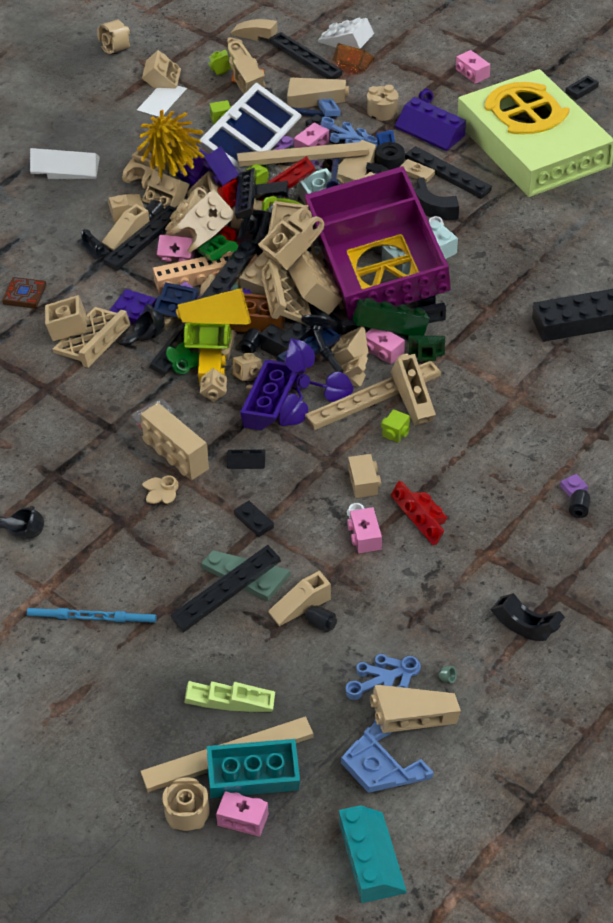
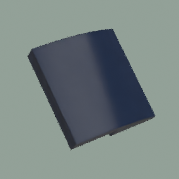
[154,282,199,318]

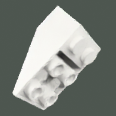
[318,18,374,51]

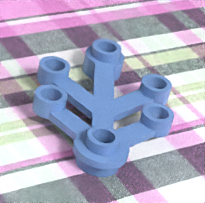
[320,117,378,148]
[346,654,421,700]

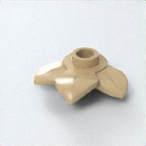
[142,476,179,504]

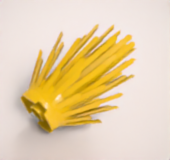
[137,110,204,178]

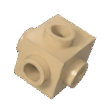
[233,353,262,381]
[200,368,227,402]

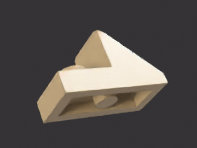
[341,354,368,387]

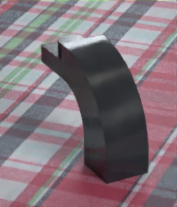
[414,177,459,220]
[490,593,565,641]

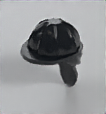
[119,304,165,345]
[0,506,44,540]

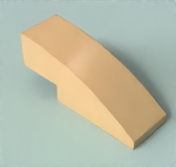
[231,19,278,41]

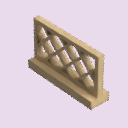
[261,259,311,326]
[52,307,131,368]

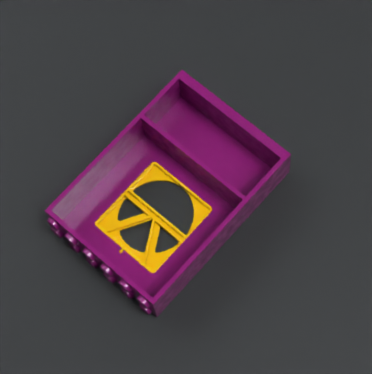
[305,166,451,320]

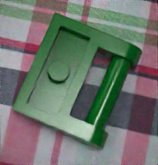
[197,234,238,261]

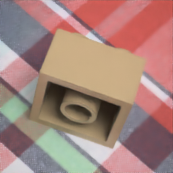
[45,295,87,341]

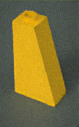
[176,288,251,325]

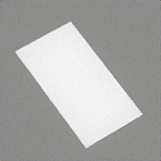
[137,85,187,117]

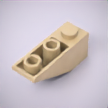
[102,204,149,251]
[268,571,331,626]

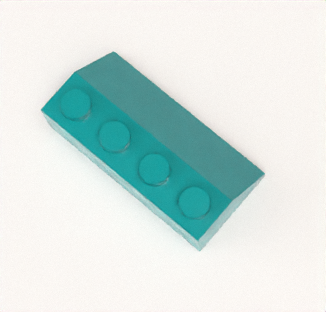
[339,805,407,903]

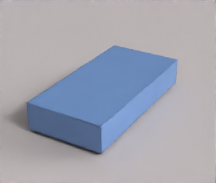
[318,99,341,116]

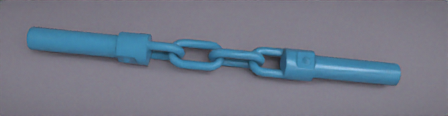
[27,608,157,623]

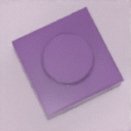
[560,474,588,498]

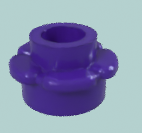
[418,88,433,103]

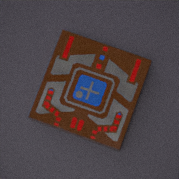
[2,277,47,308]

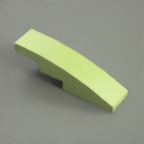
[184,681,275,712]

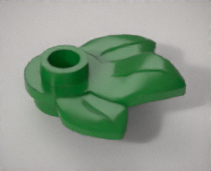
[166,341,200,375]

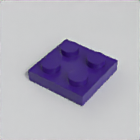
[109,289,157,324]

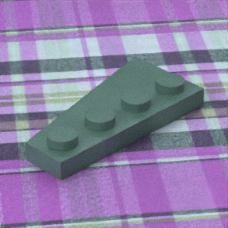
[201,550,291,602]

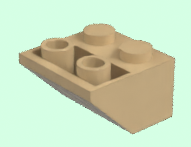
[142,50,181,88]
[142,170,190,209]

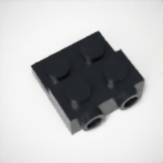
[235,210,272,247]

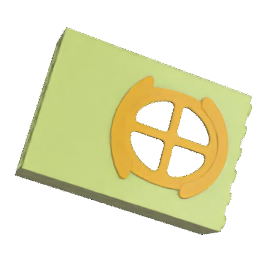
[457,69,613,197]

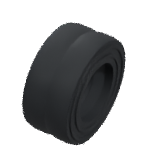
[375,142,405,170]

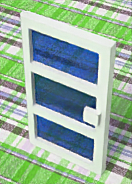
[198,83,301,173]

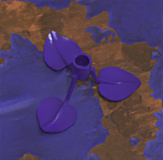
[279,339,353,426]

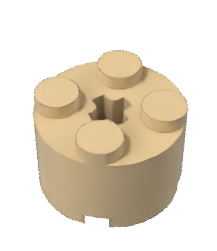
[97,19,130,54]
[367,85,398,121]
[163,777,210,831]

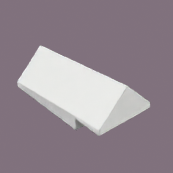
[30,148,100,179]

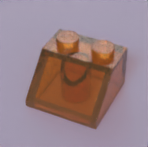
[332,43,375,73]

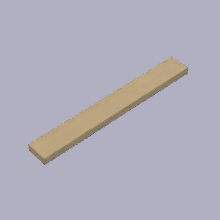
[237,142,369,167]
[305,361,441,430]
[141,716,314,792]

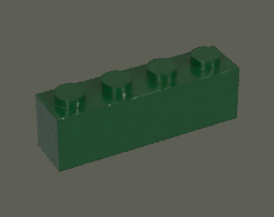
[353,298,430,336]

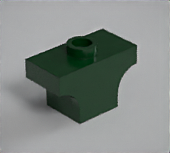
[408,336,445,361]

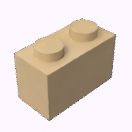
[348,454,381,498]

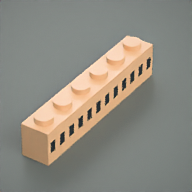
[153,251,258,294]

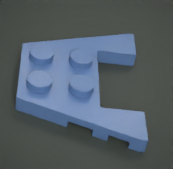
[341,719,434,793]

